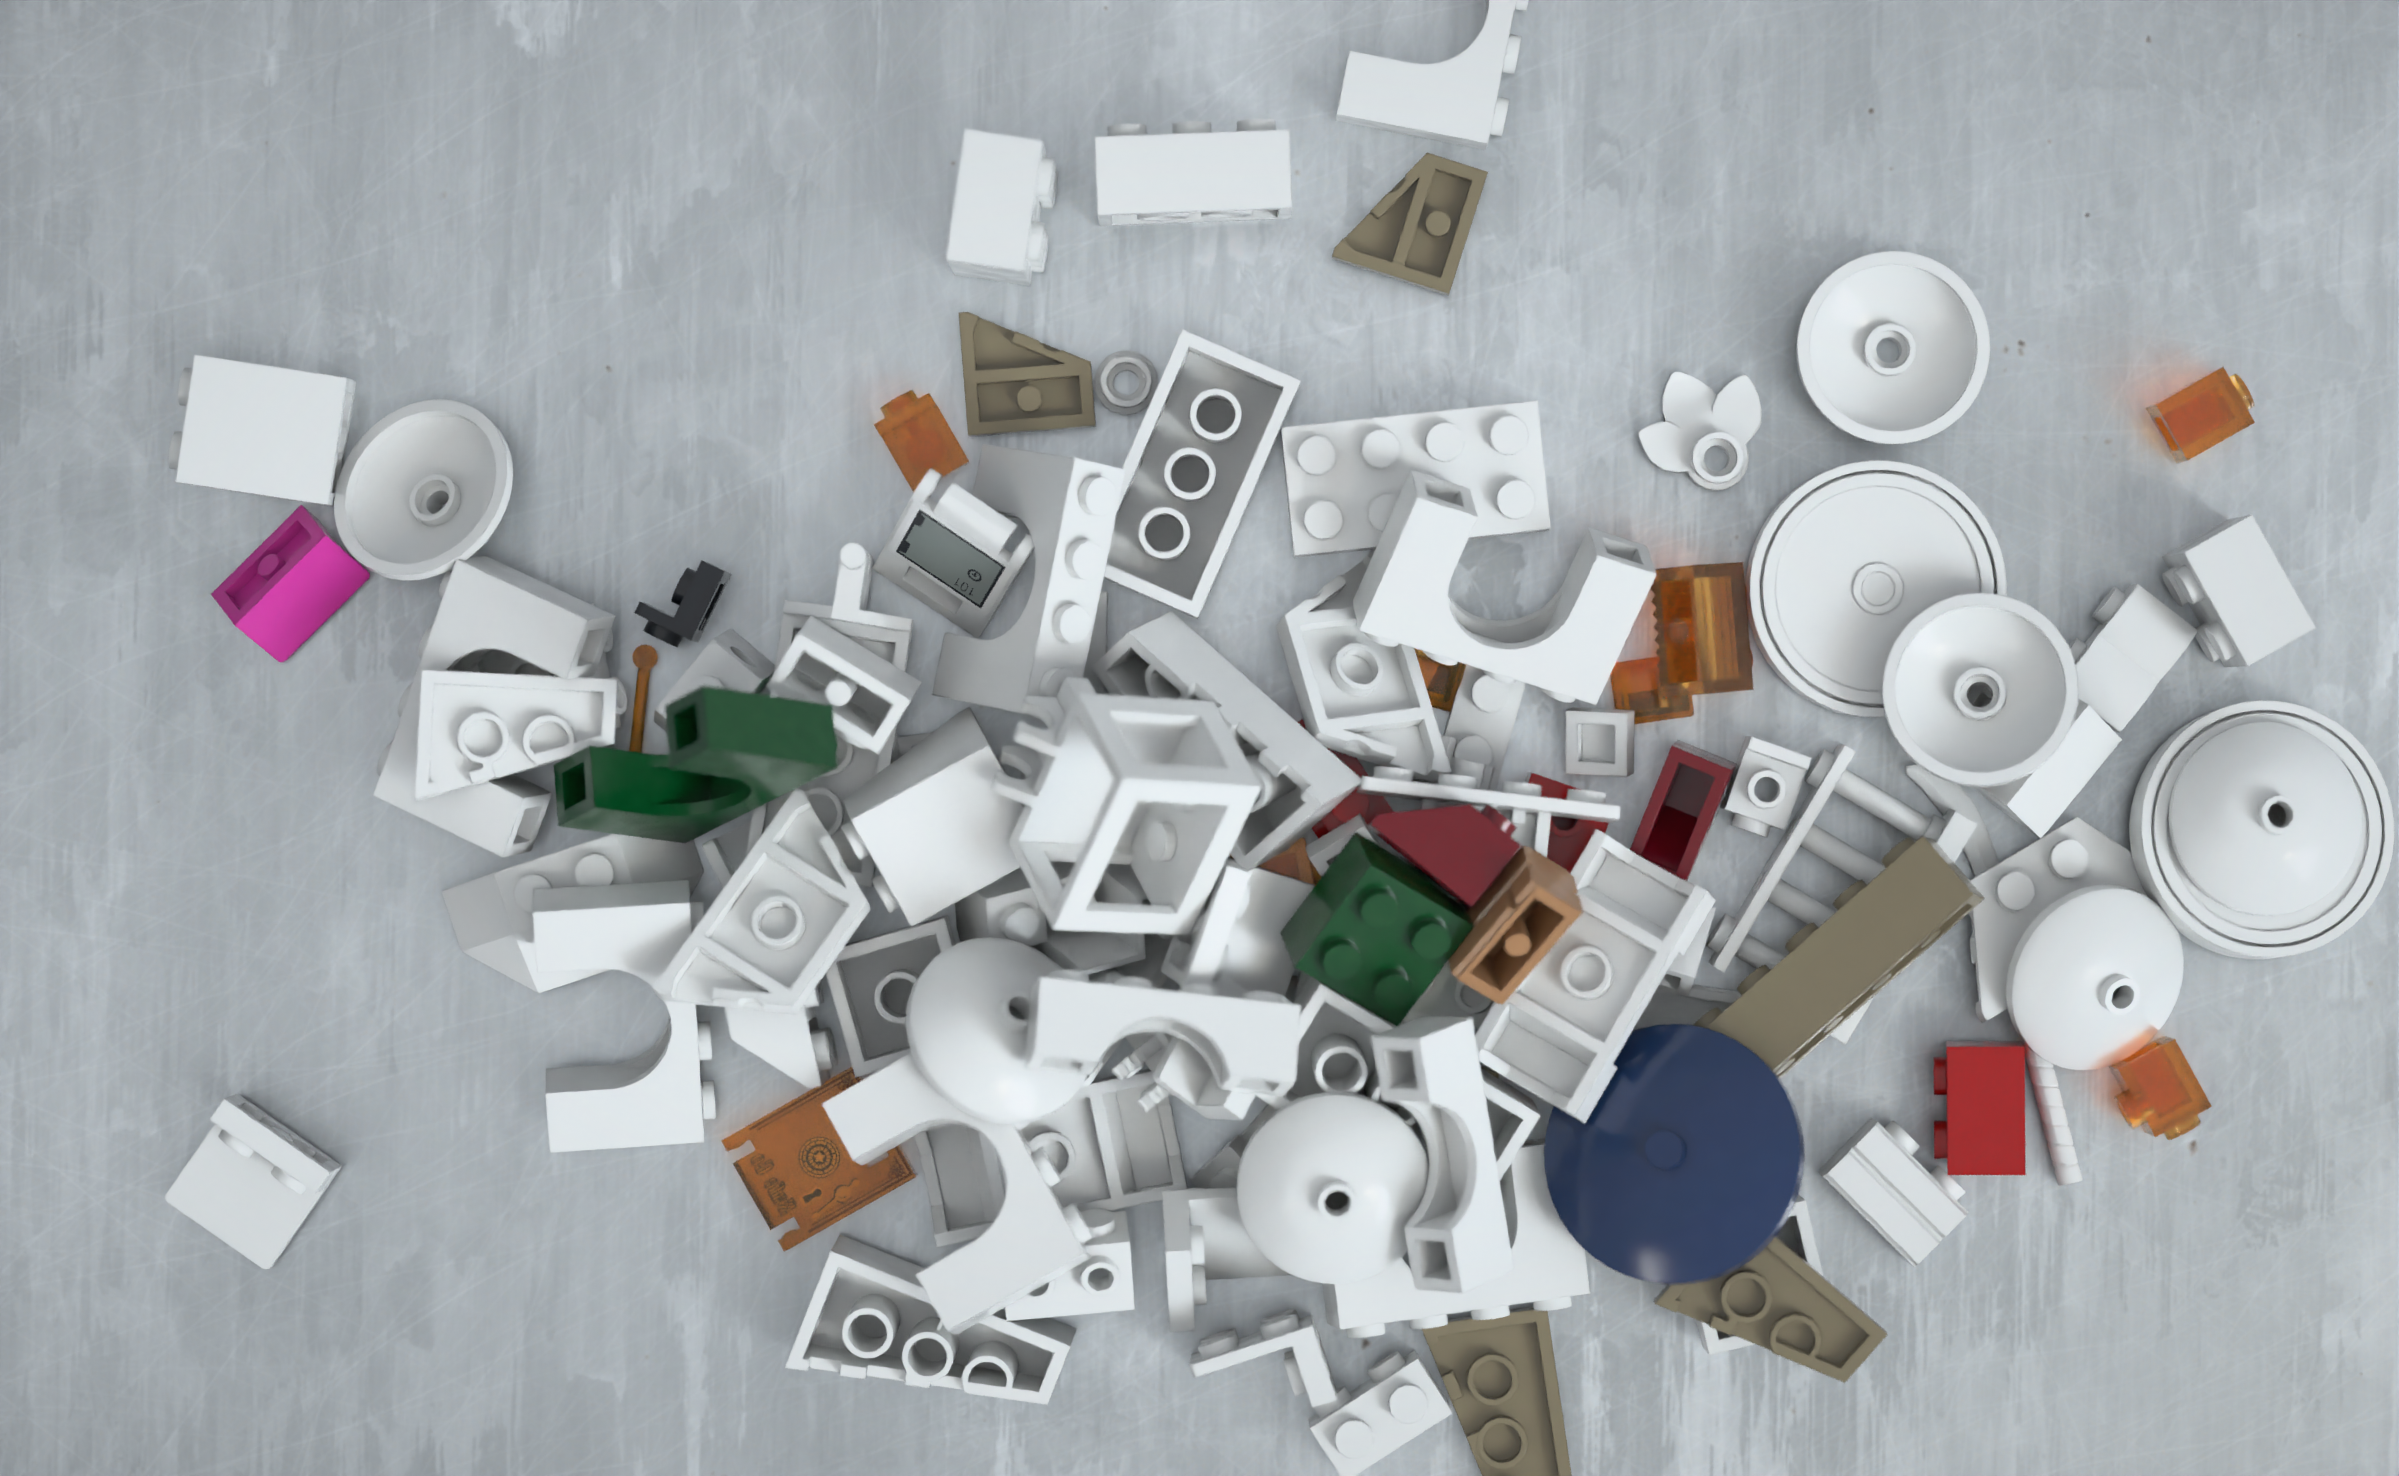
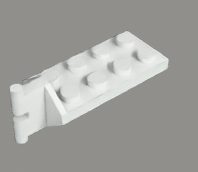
[746,543,914,887]

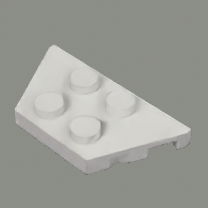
[1276,549,1452,783]
[652,788,871,1014]
[1968,817,2148,1023]

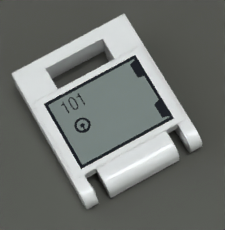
[872,468,1034,639]

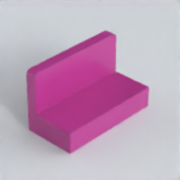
[211,505,370,662]

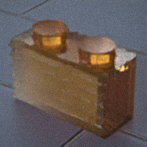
[1650,562,1753,697]

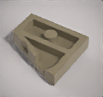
[1331,153,1488,296]
[958,312,1096,437]

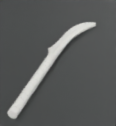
[1904,764,2083,1186]

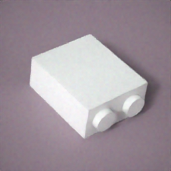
[169,355,357,507]

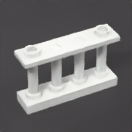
[1706,743,1978,1045]

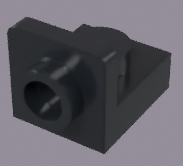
[634,560,731,648]

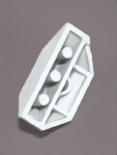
[442,834,704,993]

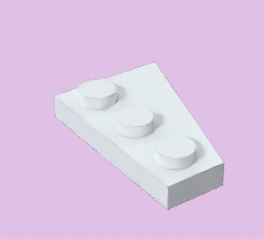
[415,670,618,801]

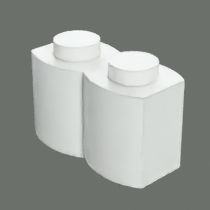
[2068,584,2198,732]

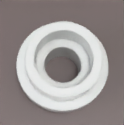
[1094,350,1158,415]

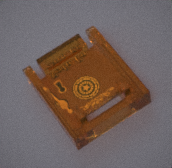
[721,1066,918,1251]

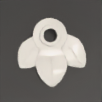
[1638,372,1762,490]

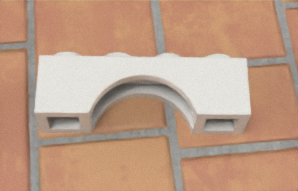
[1025,970,1301,1096]
[1372,1016,1514,1293]

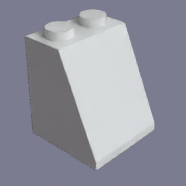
[841,707,1025,927]

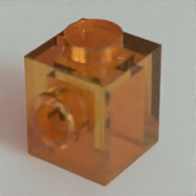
[2109,1035,2212,1140]

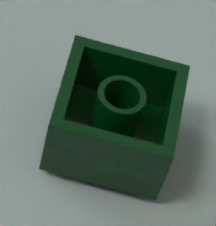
[1280,832,1474,1026]

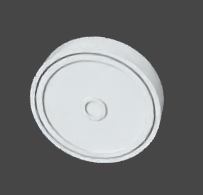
[1745,460,2007,717]
[2129,700,2394,959]

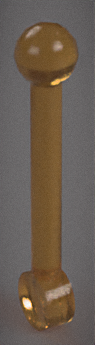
[629,645,659,753]

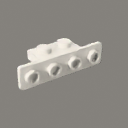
[1357,766,1621,861]

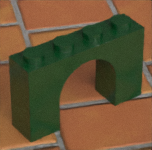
[553,685,838,843]

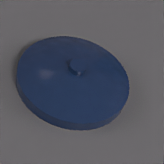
[1544,1024,1805,1285]

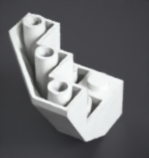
[955,861,1174,1088]

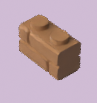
[1448,845,1583,1005]

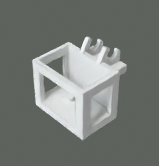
[991,677,1262,935]

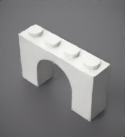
[1335,0,1529,150]
[932,444,1125,716]
[1353,470,1657,705]
[373,556,616,857]
[533,880,716,1153]
[822,1052,1093,1335]
[1322,1138,1590,1338]

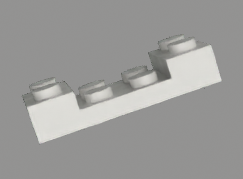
[1475,829,1716,1124]
[914,1068,1188,1247]

